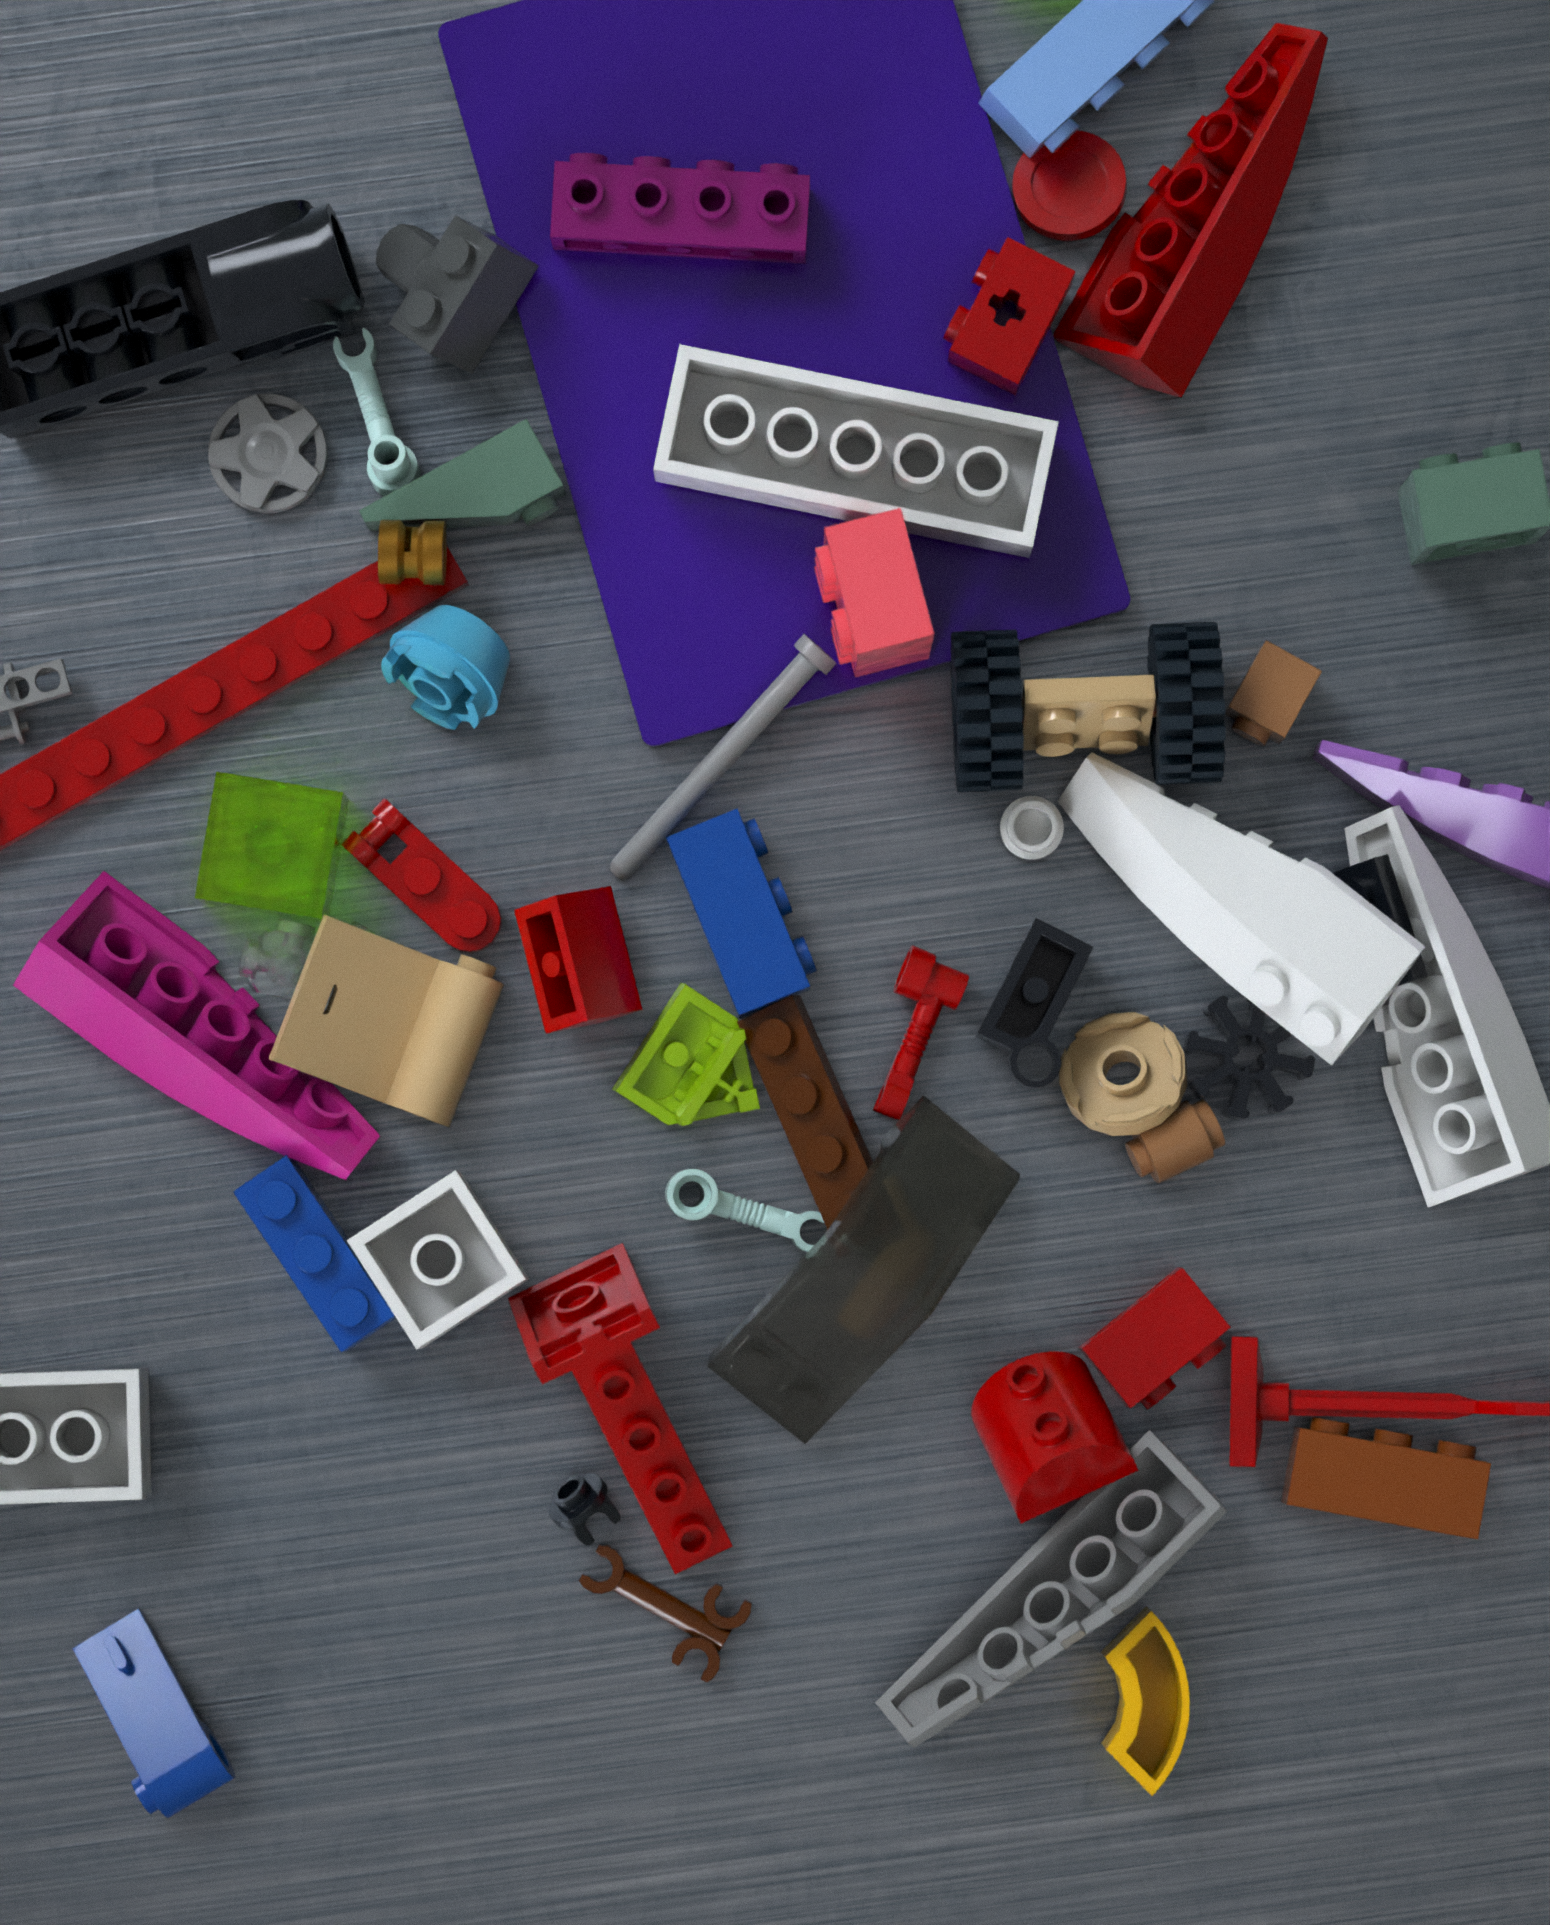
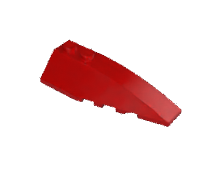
[1053,23,1328,398]

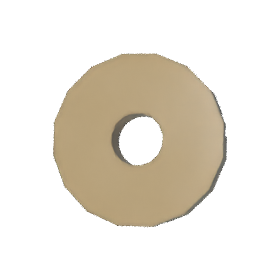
[1059,1012,1187,1136]

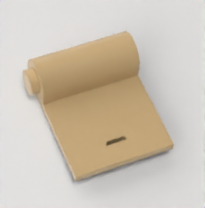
[268,915,504,1128]

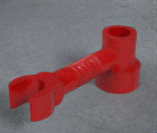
[873,945,969,1120]

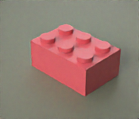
[814,508,934,678]

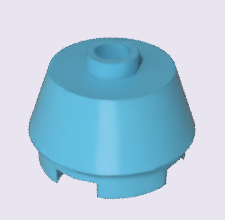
[381,605,510,730]

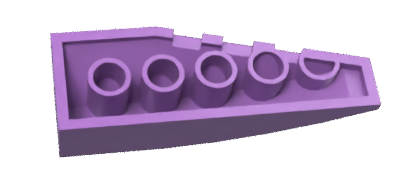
[1312,740,1550,889]

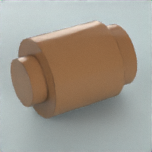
[1125,1099,1225,1184]

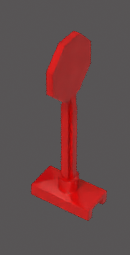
[1229,1336,1550,1467]

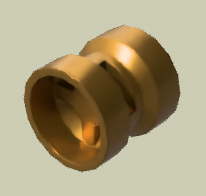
[378,520,447,585]

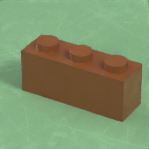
[1281,1417,1491,1540]

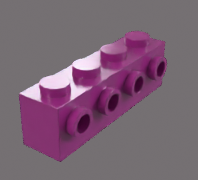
[550,153,810,264]

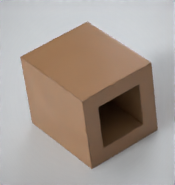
[1225,640,1322,746]

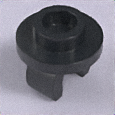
[549,1474,621,1546]

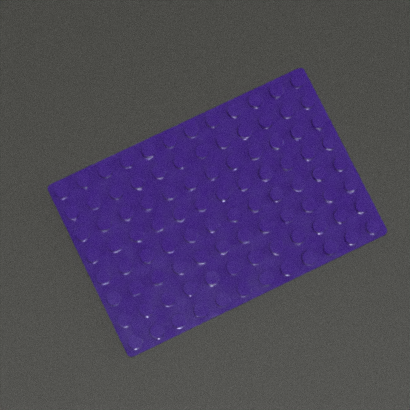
[438,0,1130,747]

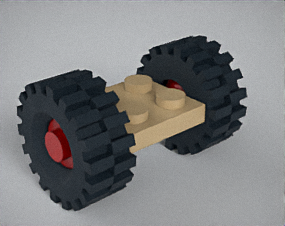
[951,622,1226,792]

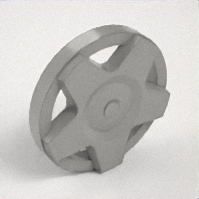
[208,394,328,513]

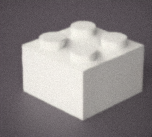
[347,1170,529,1350]

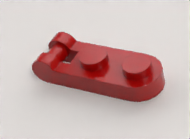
[341,798,502,953]

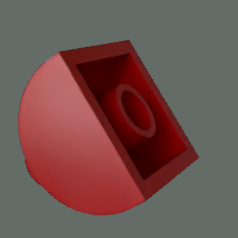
[971,1351,1139,1524]

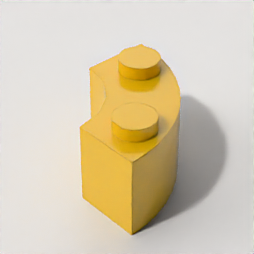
[1101,1606,1190,1796]

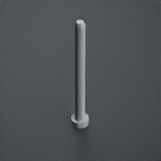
[610,634,837,880]

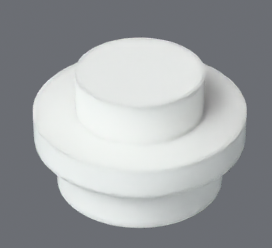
[1000,796,1064,860]

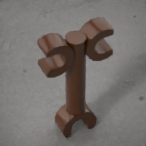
[579,1544,752,1683]

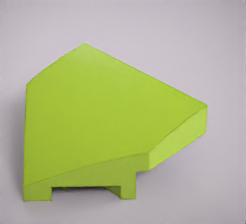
[612,982,760,1126]

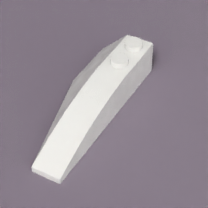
[1057,753,1426,1066]
[1344,805,1550,1208]

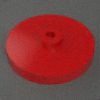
[1012,130,1127,241]

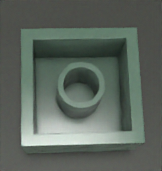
[1397,442,1550,565]

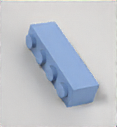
[978,0,1215,158]

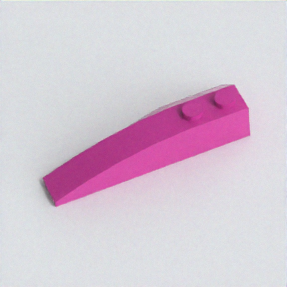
[13,871,380,1180]

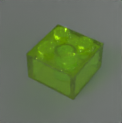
[195,771,350,923]

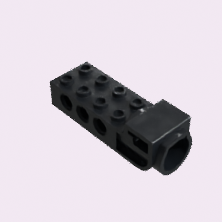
[0,200,365,439]

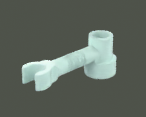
[333,328,421,497]
[665,1169,824,1253]

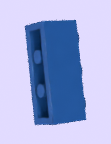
[666,809,817,1019]
[233,1155,396,1352]

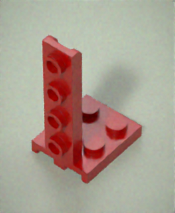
[508,1243,733,1574]

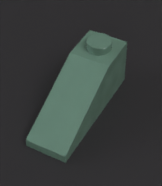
[359,419,566,531]

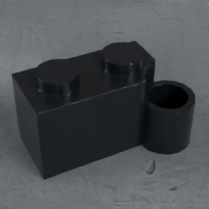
[975,918,1094,1090]

